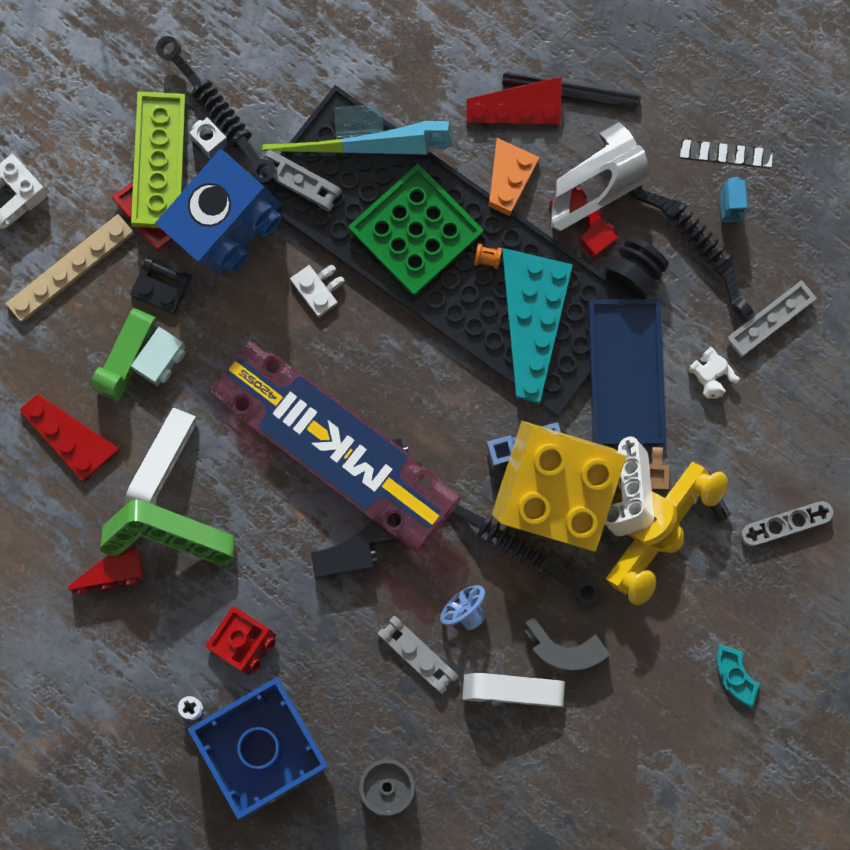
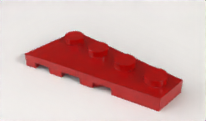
[466,76,562,124]
[19,394,120,482]

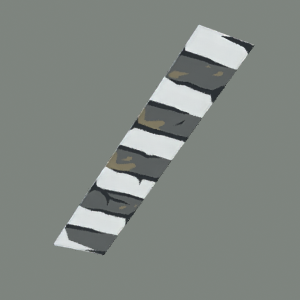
[680,139,773,167]

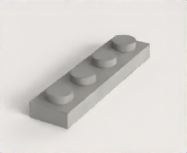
[726,280,817,358]

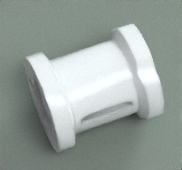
[178,696,203,720]

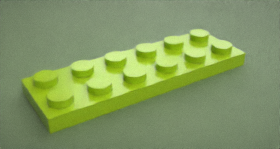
[131,92,185,228]

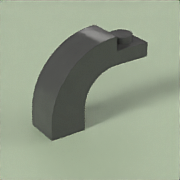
[524,617,610,672]

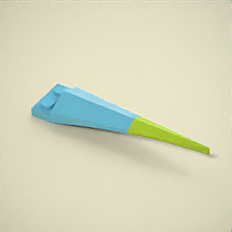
[262,121,454,154]

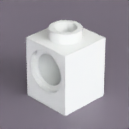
[189,117,228,160]

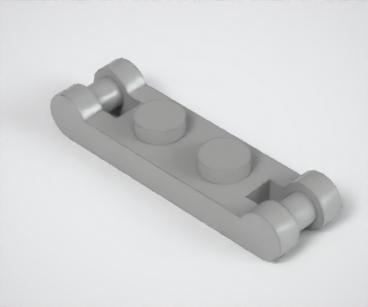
[259,150,342,211]
[377,616,459,695]

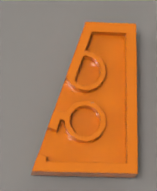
[488,138,540,216]

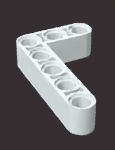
[125,408,197,505]

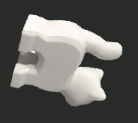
[688,347,740,399]

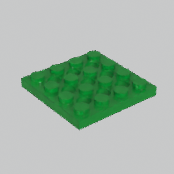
[348,164,484,296]

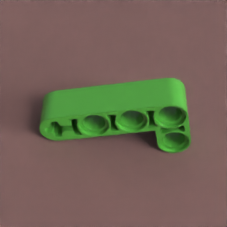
[90,308,157,402]

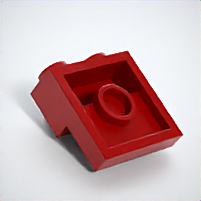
[205,606,277,676]

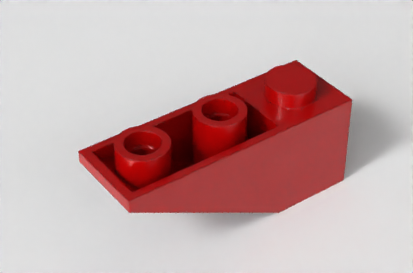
[68,547,145,596]

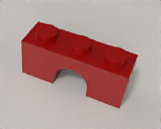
[549,187,618,261]

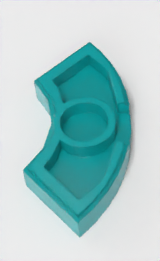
[716,644,760,708]

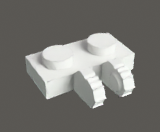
[290,265,345,318]

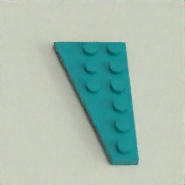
[502,248,573,404]

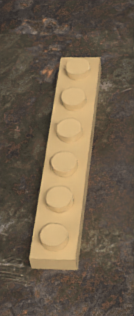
[6,214,134,323]

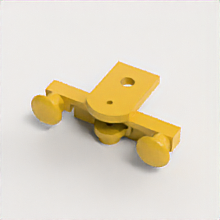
[606,462,728,605]

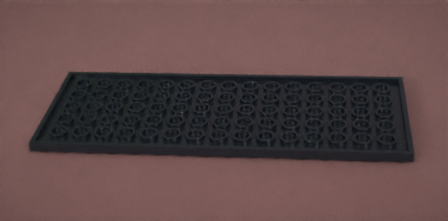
[260,85,638,417]

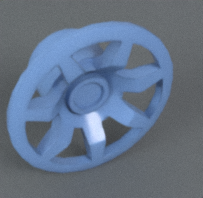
[440,585,486,630]

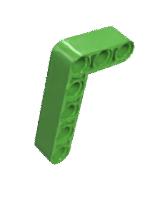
[100,500,235,566]

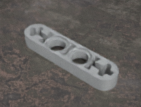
[740,501,833,547]

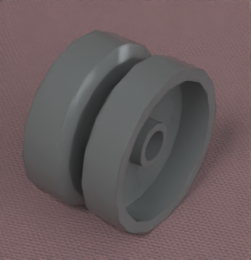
[359,759,415,816]

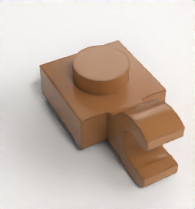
[649,447,669,490]

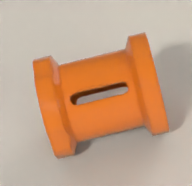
[474,244,502,269]

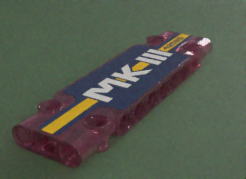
[210,339,462,553]

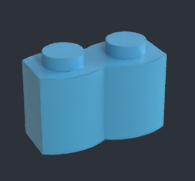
[719,177,749,223]

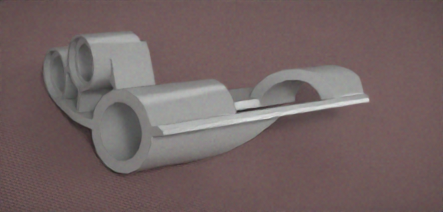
[551,122,649,231]

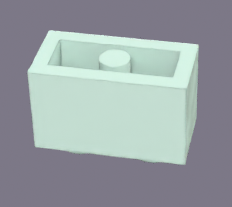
[131,327,185,387]

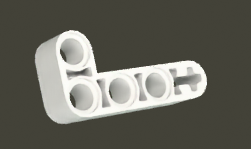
[605,437,654,536]
[462,673,565,707]

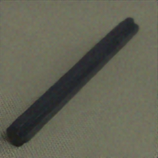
[502,72,641,108]

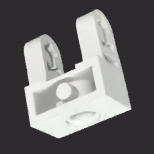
[0,153,48,229]

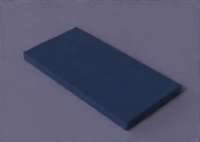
[588,299,666,445]

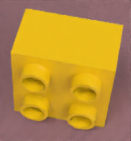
[492,421,627,552]

